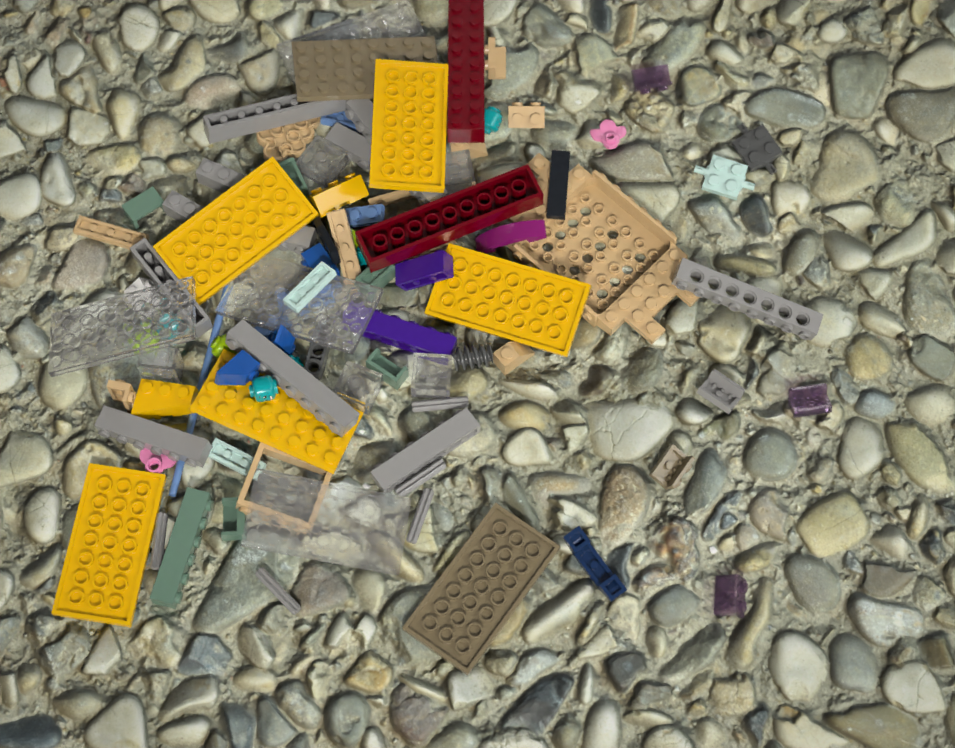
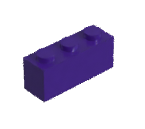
[395,250,454,291]

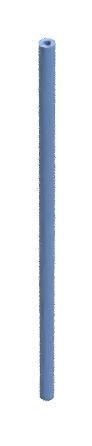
[168,285,231,497]

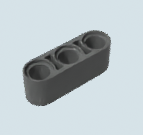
[305,324,332,380]

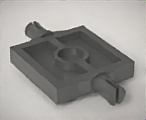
[732,123,783,175]

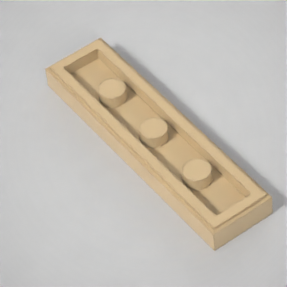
[326,208,362,286]
[73,215,150,249]

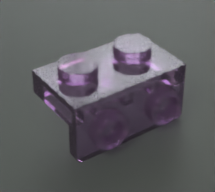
[631,64,673,94]
[788,383,832,418]
[714,574,748,618]

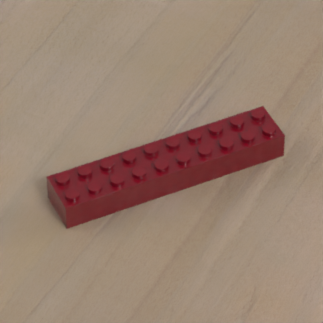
[447,0,485,143]
[355,164,544,273]

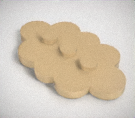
[256,93,321,163]

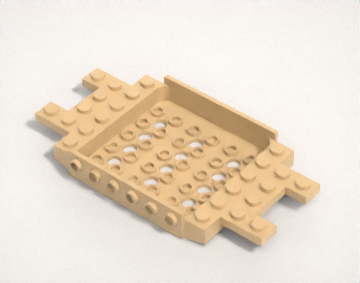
[506,153,700,344]

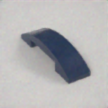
[563,526,627,602]

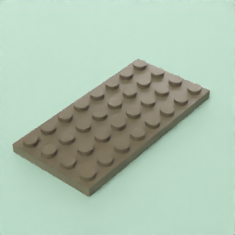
[291,36,438,102]
[402,502,561,676]

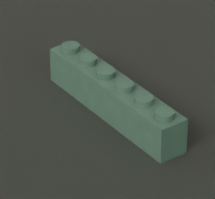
[150,487,214,609]

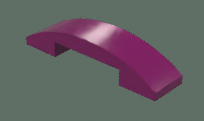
[475,220,547,254]

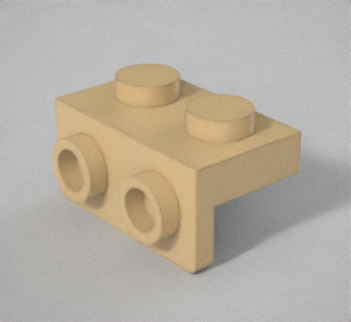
[485,37,506,79]
[508,102,545,128]
[106,379,136,414]

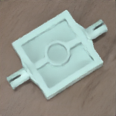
[694,155,756,200]

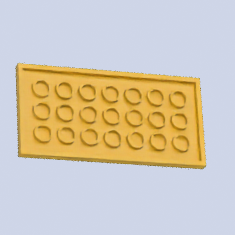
[369,59,448,193]
[153,156,319,305]
[424,243,591,358]
[190,349,364,474]
[51,463,167,627]

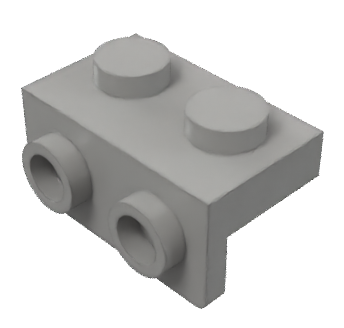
[697,369,745,414]

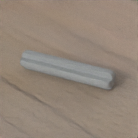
[412,396,469,412]
[395,459,446,498]
[406,488,434,544]
[150,512,168,570]
[255,567,301,615]

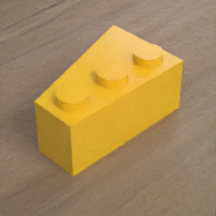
[308,172,369,217]
[131,378,199,420]

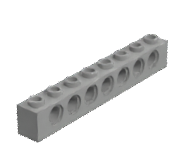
[671,258,823,340]

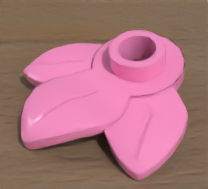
[590,119,626,149]
[140,448,176,474]

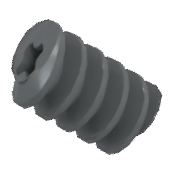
[452,343,493,371]

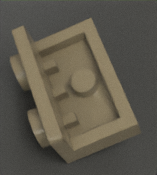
[649,444,695,490]

